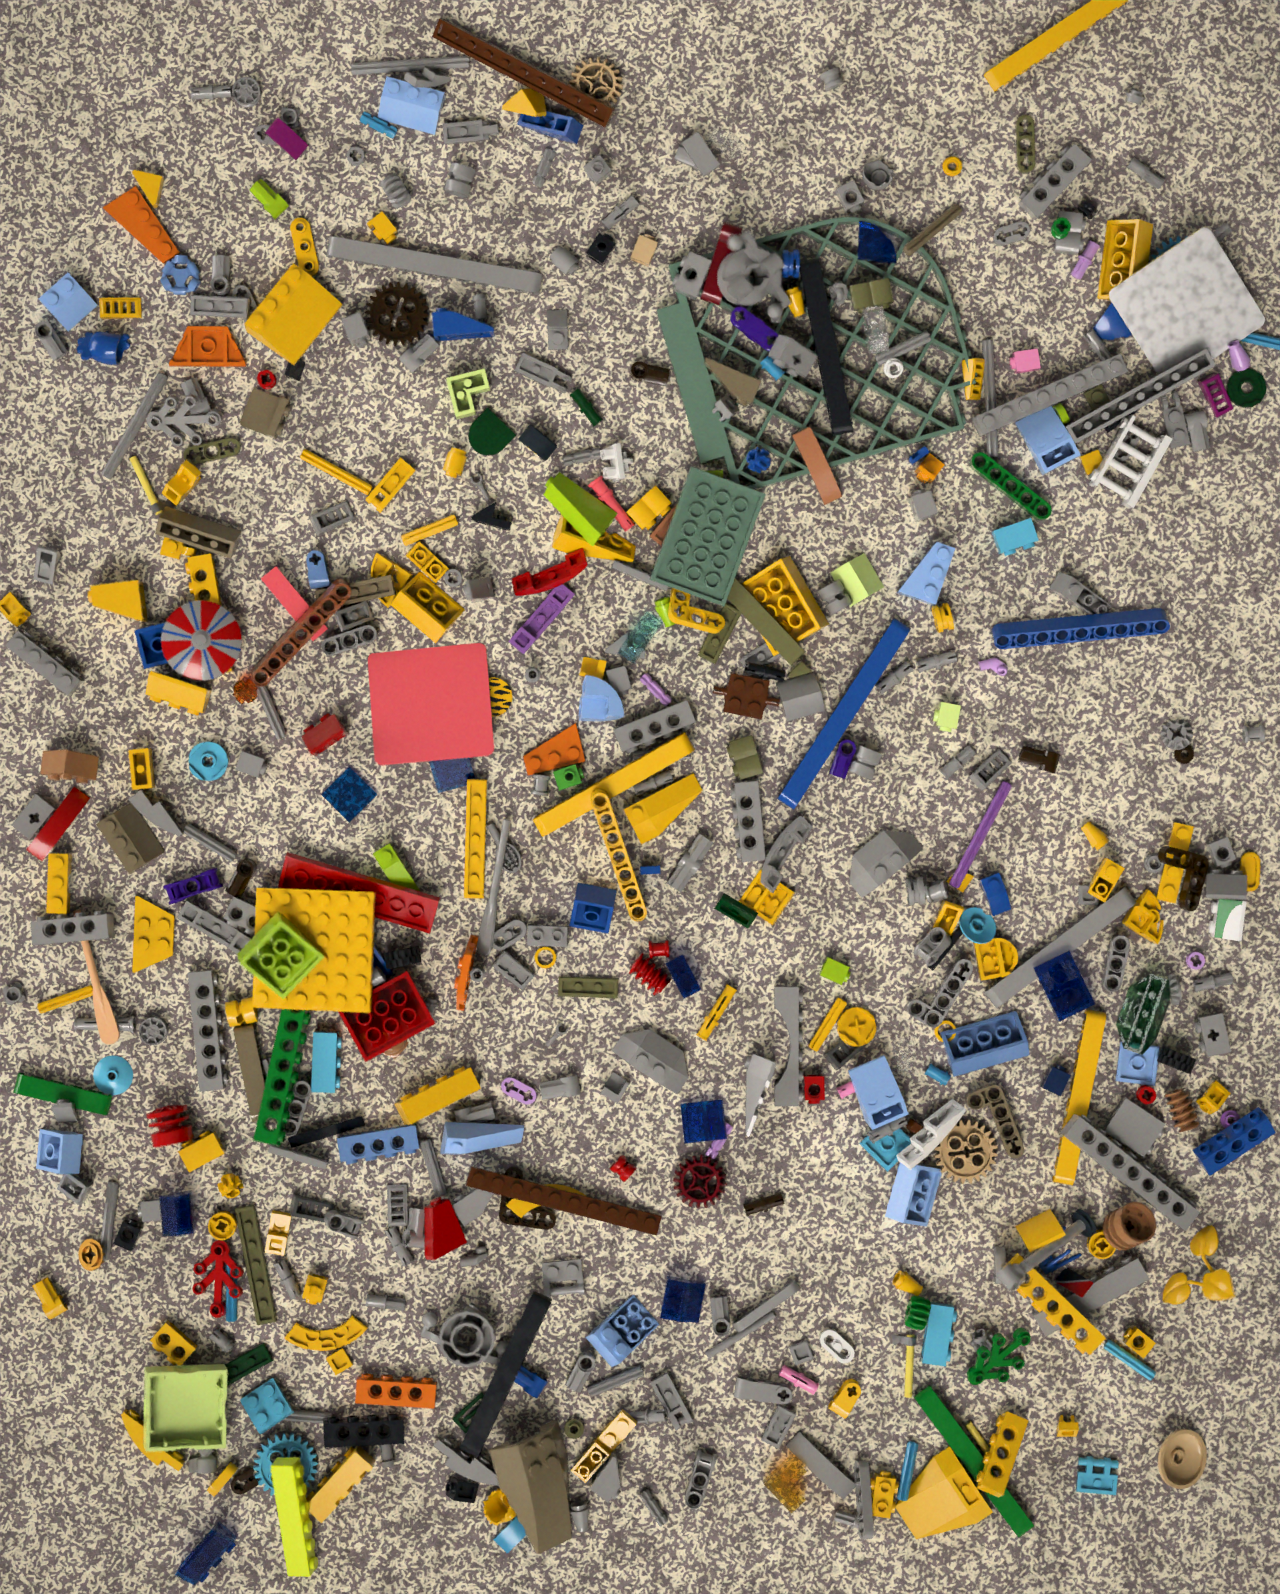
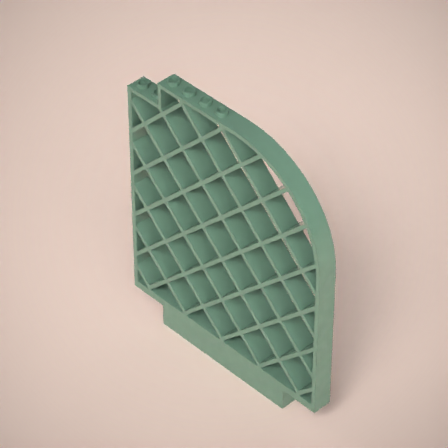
[657,217,978,490]

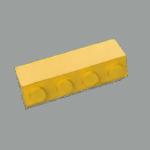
[1097,219,1153,301]

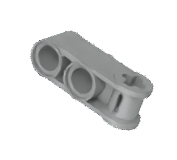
[734,1376,792,1404]
[684,1449,717,1509]

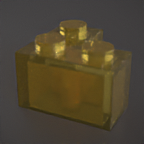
[763,1453,807,1514]

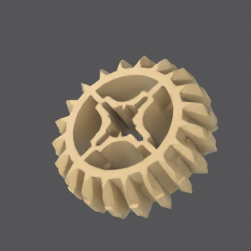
[569,57,623,106]

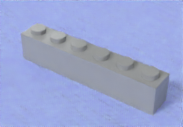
[1032,1255,1149,1337]

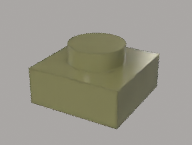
[1083,385,1110,412]

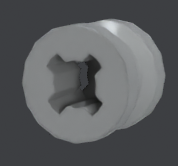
[820,68,844,91]

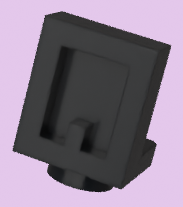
[445,1476,479,1503]

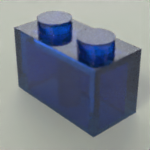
[665,954,701,999]

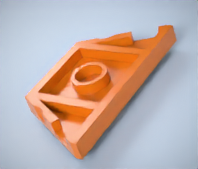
[169,326,246,367]
[454,935,479,1011]

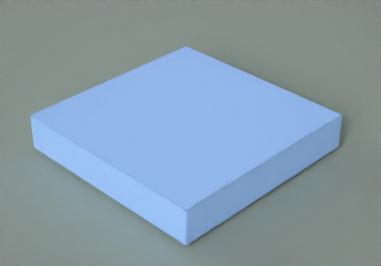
[1115,1041,1160,1086]

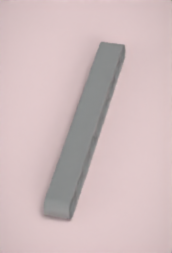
[984,886,1136,1008]

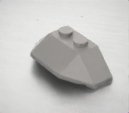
[849,830,923,898]
[612,1029,688,1095]

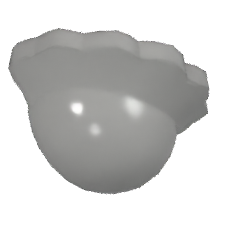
[829,282,848,306]

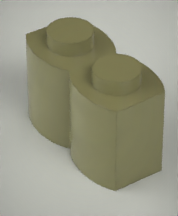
[849,278,893,314]
[726,735,763,780]

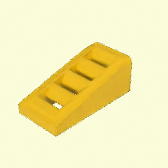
[99,297,142,319]
[962,358,985,400]

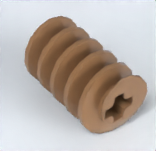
[1164,1088,1200,1132]

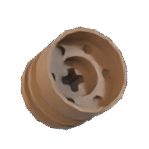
[1103,1202,1156,1251]

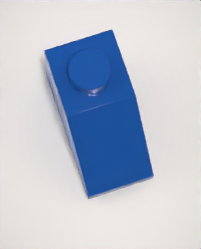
[978,872,1011,916]

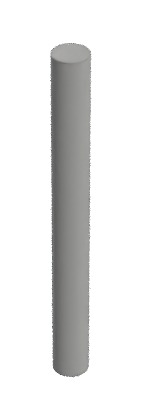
[705,1311,776,1359]

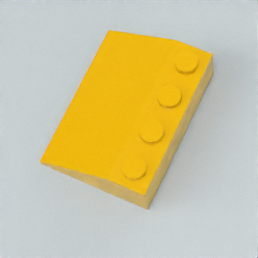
[244,263,343,365]
[741,556,829,656]

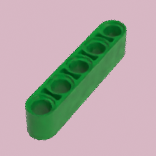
[970,452,1052,521]
[13,1072,113,1115]

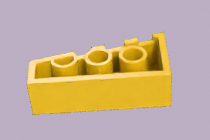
[394,1066,481,1125]
[306,1446,375,1523]

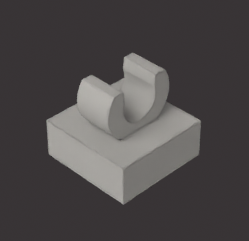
[712,395,739,422]

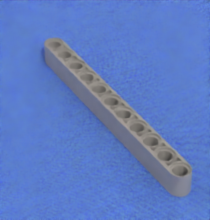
[326,236,543,295]

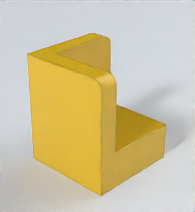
[579,657,607,680]

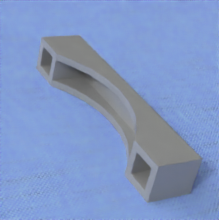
[774,986,803,1106]

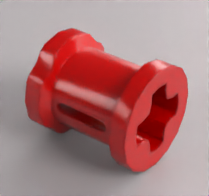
[257,370,276,390]
[649,940,669,959]
[1136,1085,1156,1104]

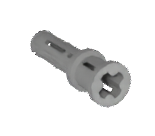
[74,1015,136,1033]

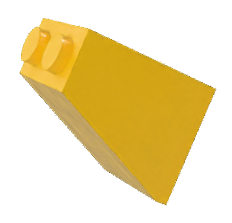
[88,580,148,622]

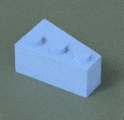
[897,542,955,606]

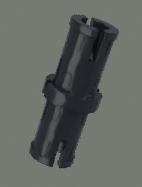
[744,661,785,682]

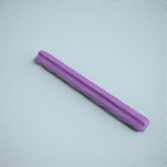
[949,781,1012,888]

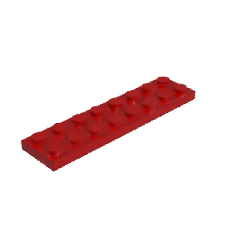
[278,852,440,934]

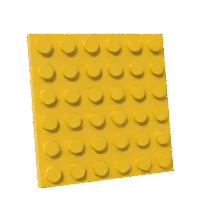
[252,888,376,1013]

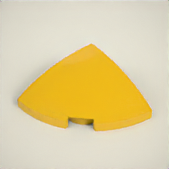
[371,553,413,608]
[1121,889,1164,944]

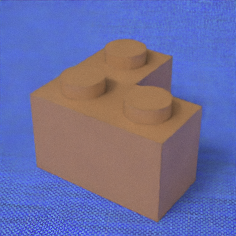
[40,750,99,784]

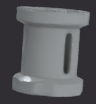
[1242,724,1265,743]
[531,774,551,796]

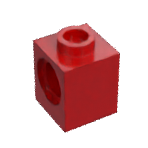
[803,1075,825,1104]

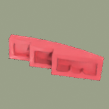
[261,566,328,641]

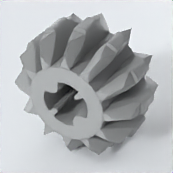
[381,173,411,209]

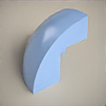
[578,675,624,721]

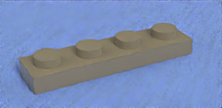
[315,575,396,608]

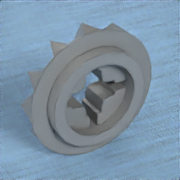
[1161,719,1193,750]
[1167,973,1182,1005]

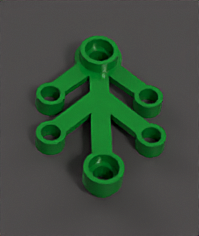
[967,1328,1031,1385]

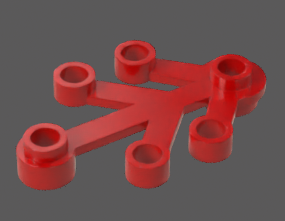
[192,1240,244,1318]

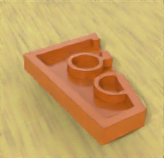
[523,723,585,776]

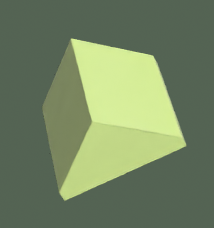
[830,553,884,607]

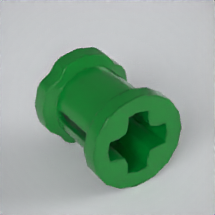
[1051,217,1071,239]

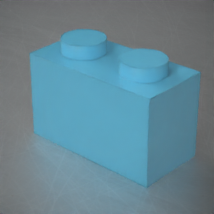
[992,518,1039,556]

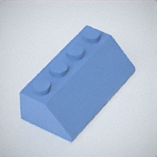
[940,1011,1030,1077]

